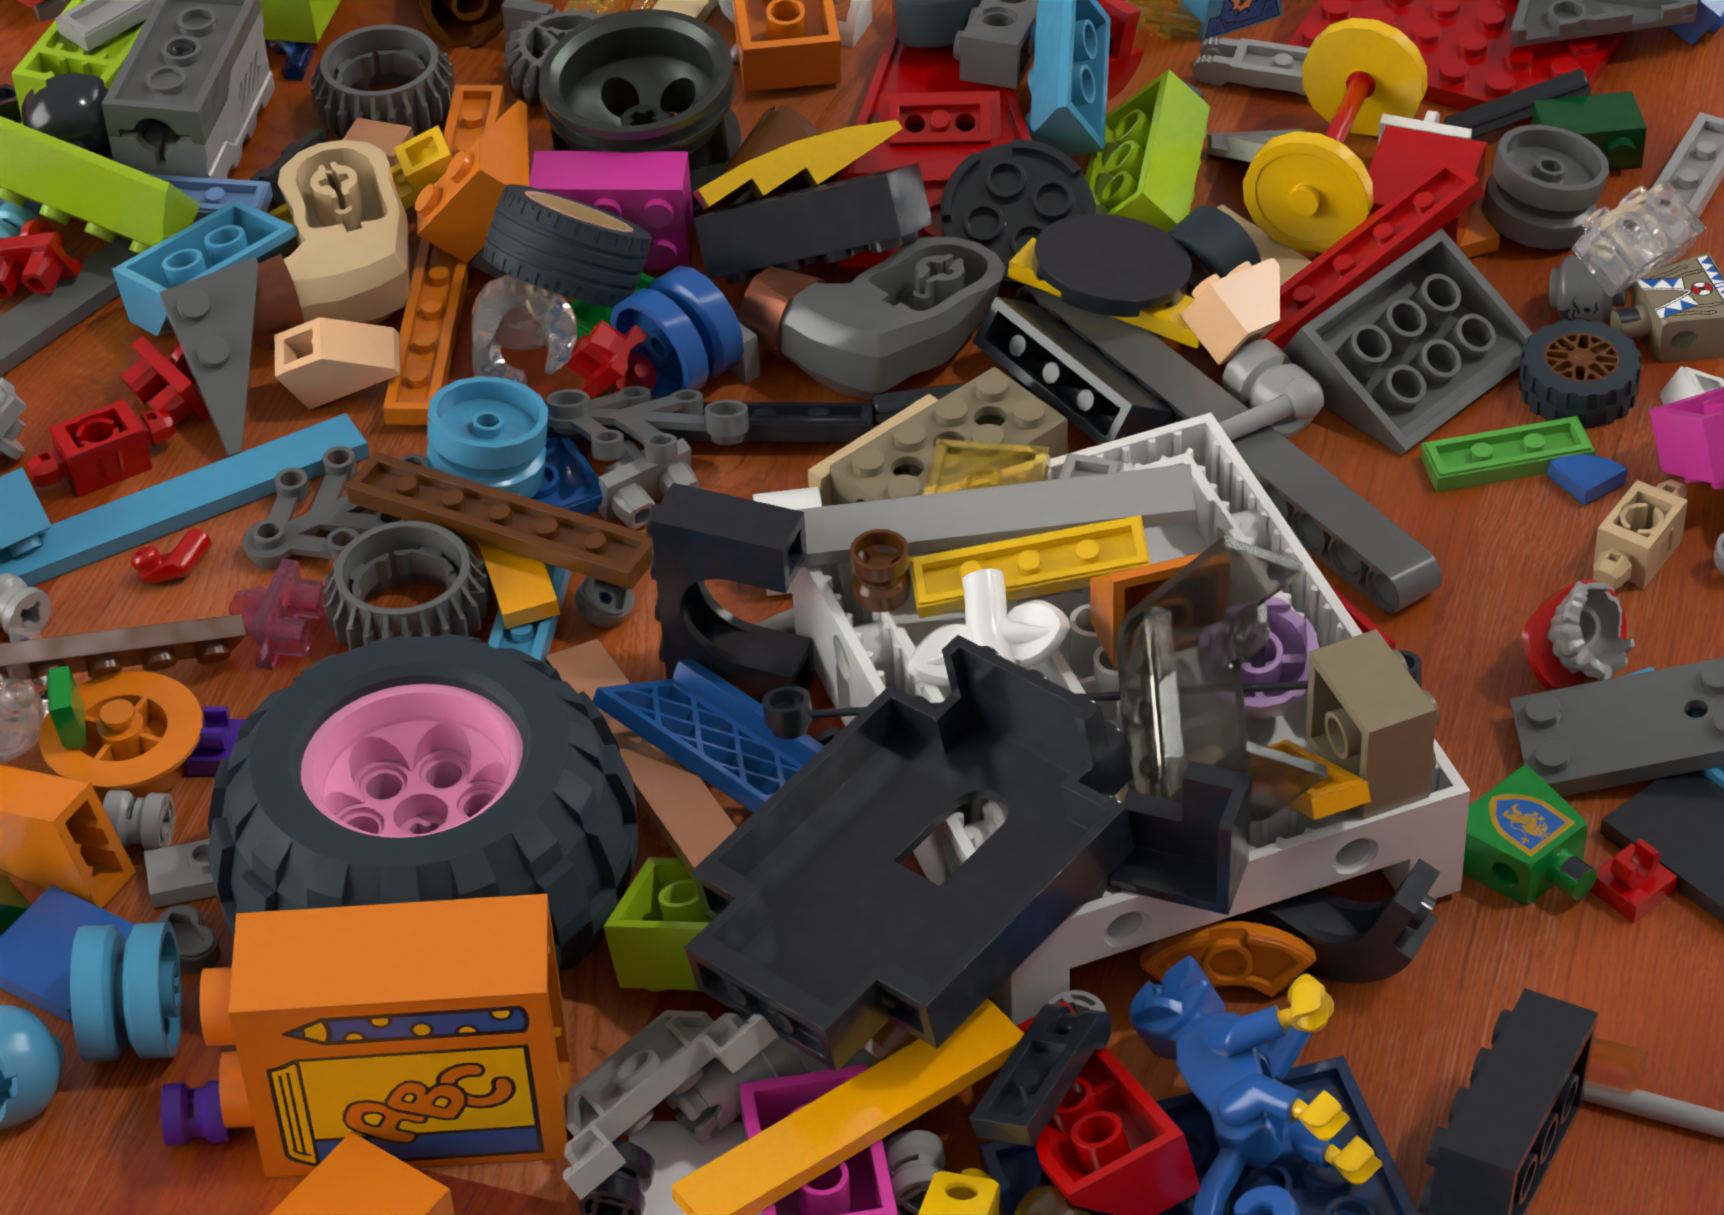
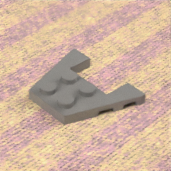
[563,1010,778,1200]

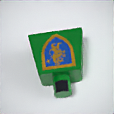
[1463,764,1597,904]

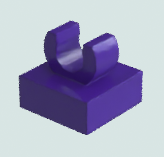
[184,706,246,777]

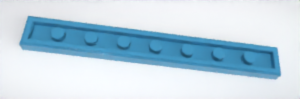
[0,413,370,587]

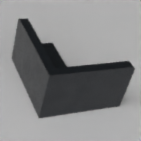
[1107,760,1252,915]

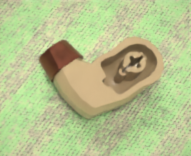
[252,140,410,351]

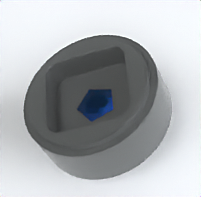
[575,576,635,628]

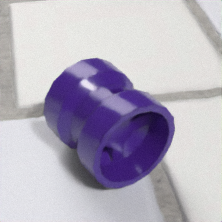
[161,1080,234,1147]

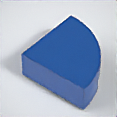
[1547,454,1627,506]

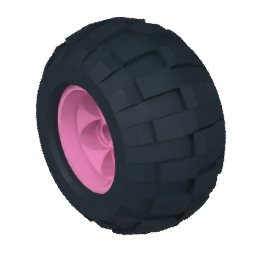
[207,634,639,974]

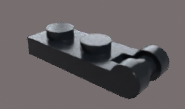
[970,1003,1111,1147]

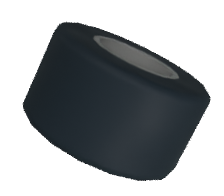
[893,0,981,48]
[1168,205,1261,292]

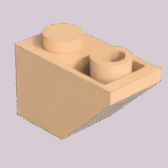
[1180,258,1280,365]
[274,317,400,410]

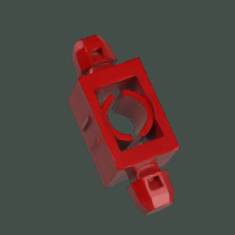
[26,399,176,498]

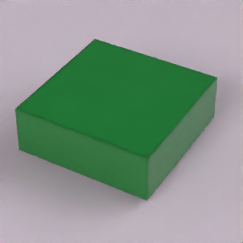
[47,665,87,750]

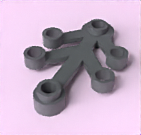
[546,386,749,464]
[242,446,426,570]

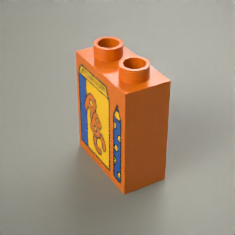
[200,894,570,1178]

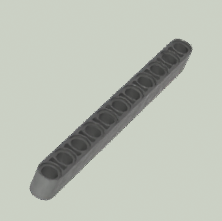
[1016,285,1442,614]

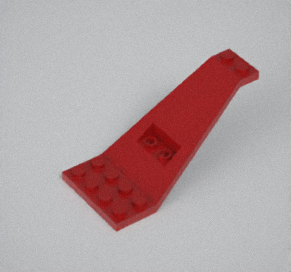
[838,0,1032,276]

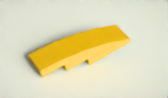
[693,120,903,210]

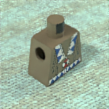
[1610,253,1724,363]

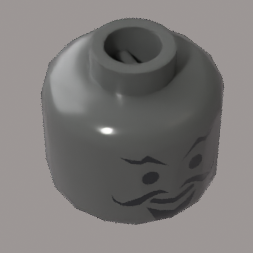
[1549,255,1628,324]

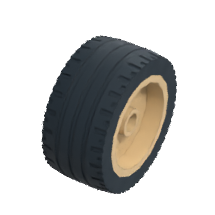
[483,184,652,308]

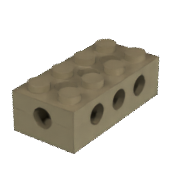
[830,367,1068,505]

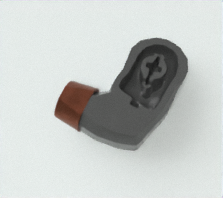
[739,237,1006,400]

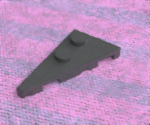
[1509,0,1698,47]
[159,257,259,458]

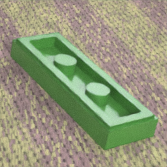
[1420,416,1595,493]

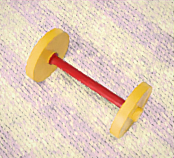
[1243,18,1427,253]

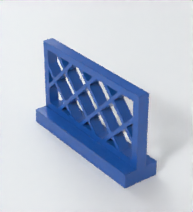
[593,659,824,813]

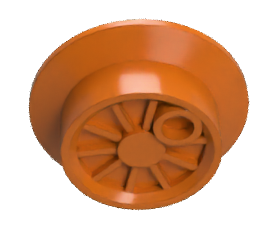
[39,671,203,804]

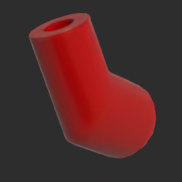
[131,528,212,585]

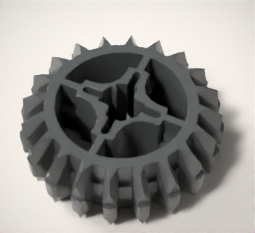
[504,7,609,108]

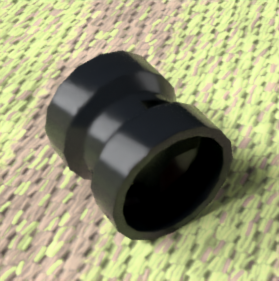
[578,1141,656,1215]

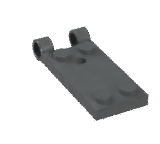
[1510,657,1724,797]

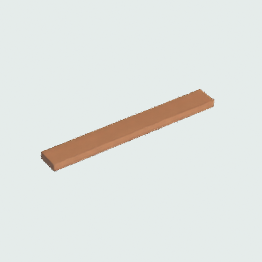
[545,639,737,878]

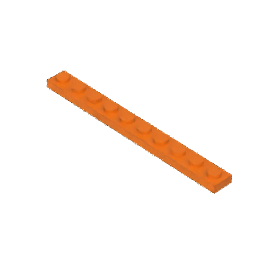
[383,85,505,426]

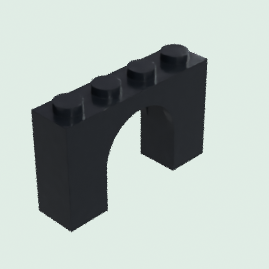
[646,483,815,704]

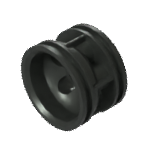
[540,9,742,218]

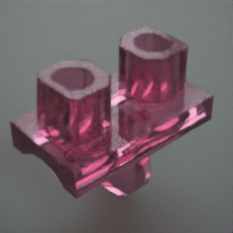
[229,559,326,670]

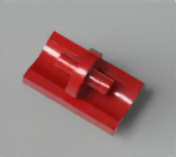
[0,218,83,299]
[564,320,656,400]
[120,335,210,427]

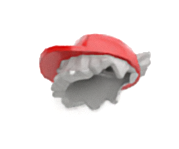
[1522,579,1635,690]

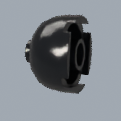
[21,73,112,159]

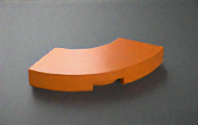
[1139,921,1316,998]

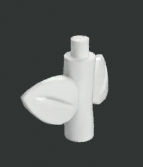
[907,569,1070,686]

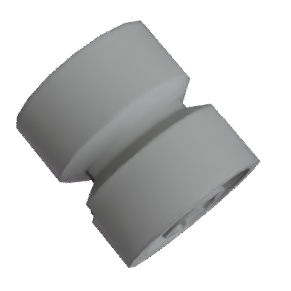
[1222,339,1323,438]

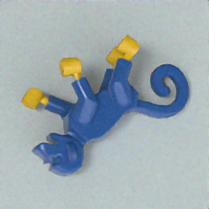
[1129,956,1383,1215]

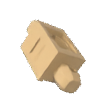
[1593,479,1688,590]

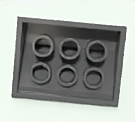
[1282,228,1532,456]

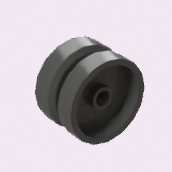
[1481,124,1609,250]

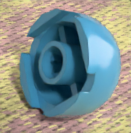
[0,1004,65,1131]

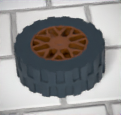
[1519,319,1642,429]

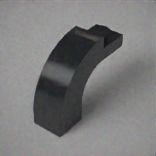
[1253,858,1441,983]

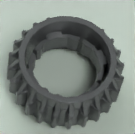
[310,25,455,140]
[322,521,490,651]

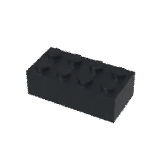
[693,163,933,285]
[1418,988,1599,1215]

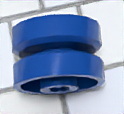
[610,265,744,399]

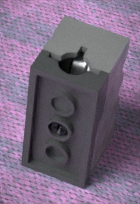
[102,0,275,179]

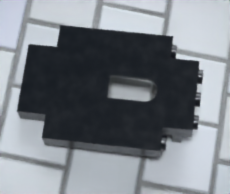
[684,635,1135,1072]

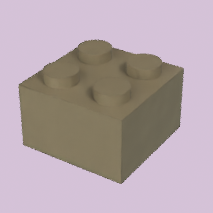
[1305,629,1440,820]

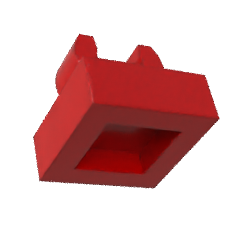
[1590,838,1677,923]

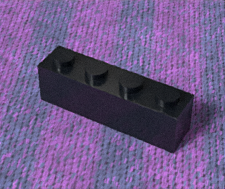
[972,296,1173,445]

